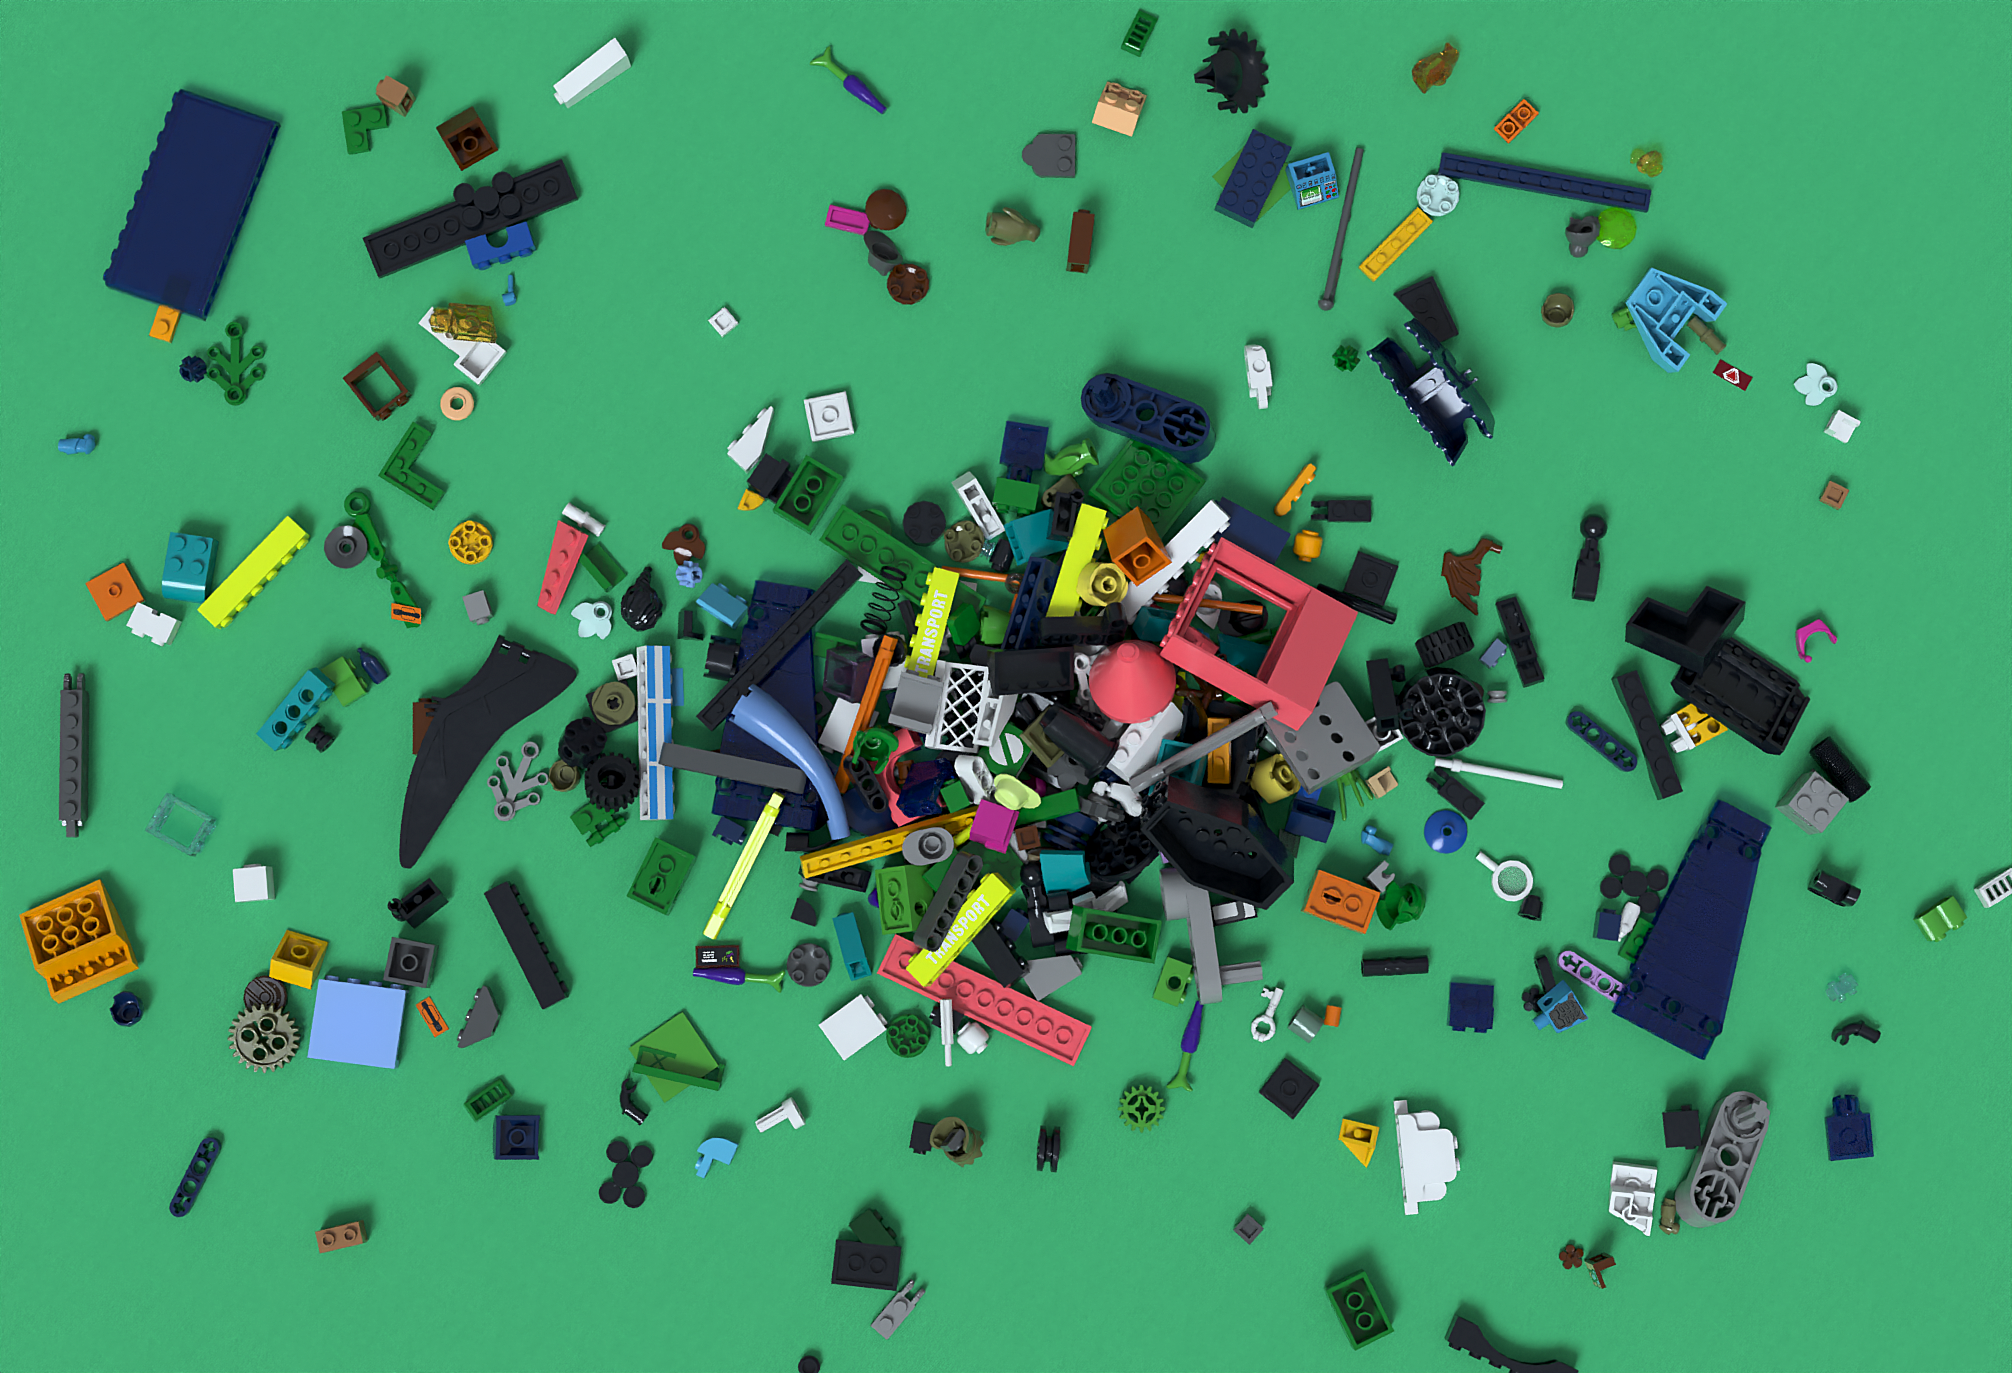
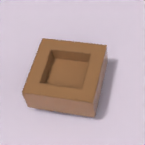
[1819,481,1849,510]

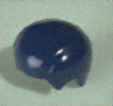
[110,991,144,1027]

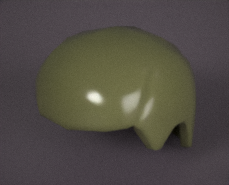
[1541,293,1574,328]
[548,759,581,792]

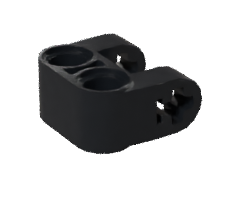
[1808,869,1861,907]

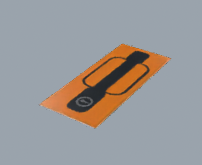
[391,603,421,624]
[416,997,449,1037]

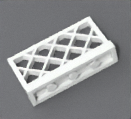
[925,660,989,754]

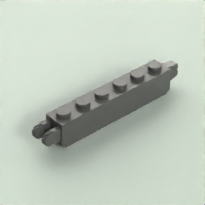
[59,673,89,838]

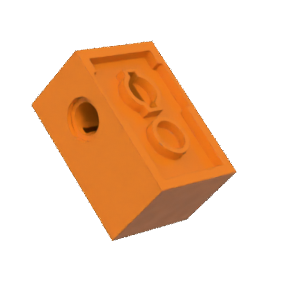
[1301,870,1380,934]

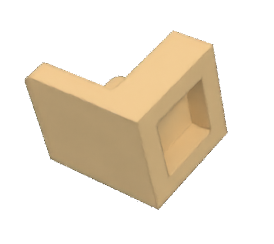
[1365,766,1398,799]

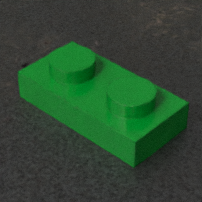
[1617,917,1659,966]

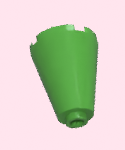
[978,605,1012,647]

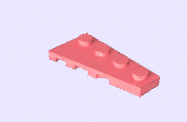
[537,520,589,615]

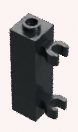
[1366,658,1413,732]

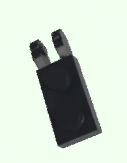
[1311,500,1371,523]
[1425,766,1485,820]

